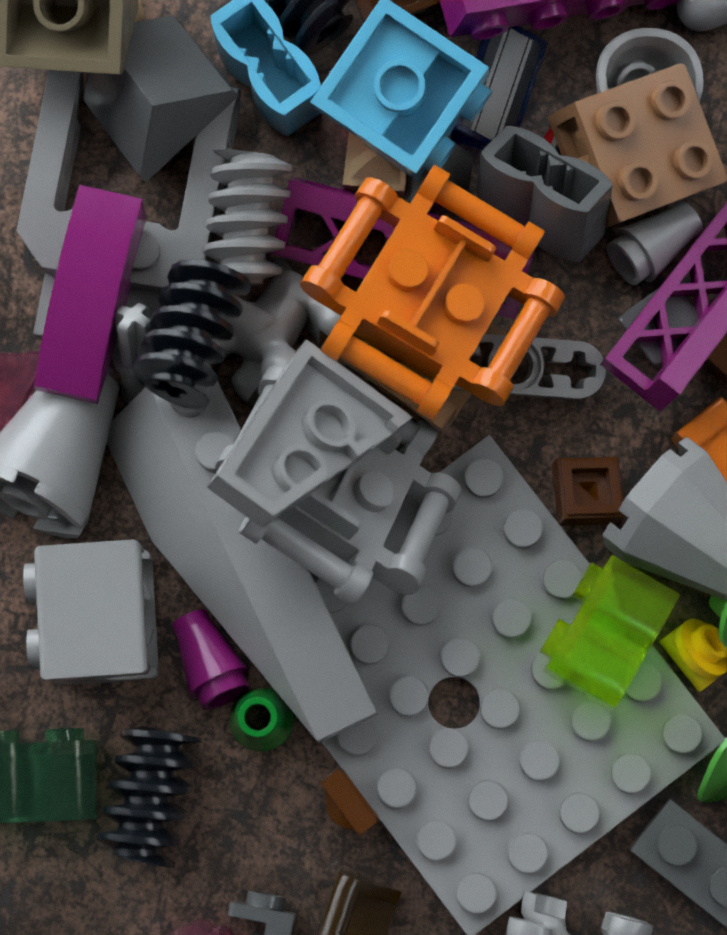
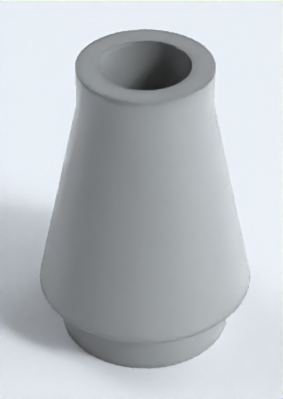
[607,201,703,285]

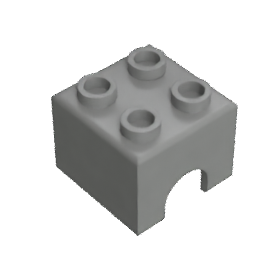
[23,539,159,686]

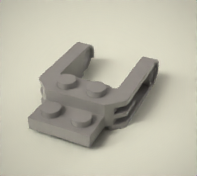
[16,70,241,344]

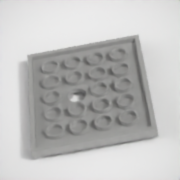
[309,435,725,935]

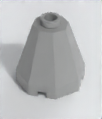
[603,437,727,600]

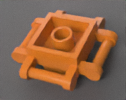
[300,164,565,422]

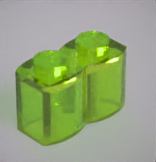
[539,554,680,711]

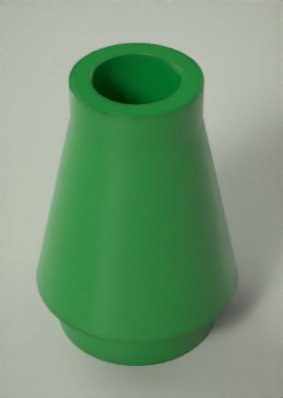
[229,687,294,752]

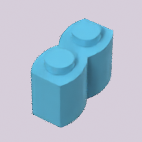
[210,0,321,137]

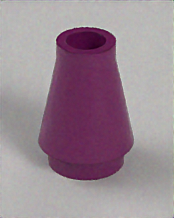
[171,609,249,710]

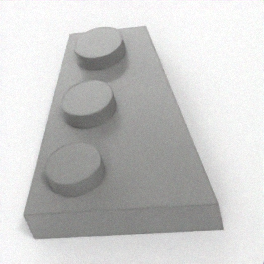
[206,339,413,528]

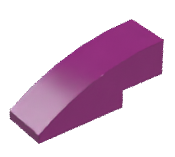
[34,185,146,404]

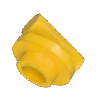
[659,619,727,692]

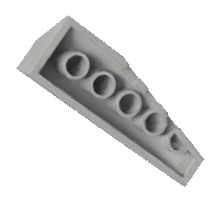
[107,362,378,743]

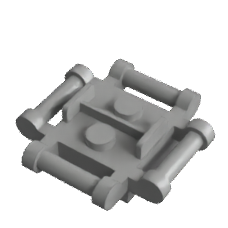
[215,366,461,605]

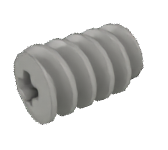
[203,149,293,286]

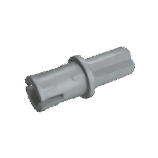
[112,303,152,404]

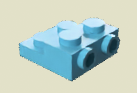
[310,0,492,181]

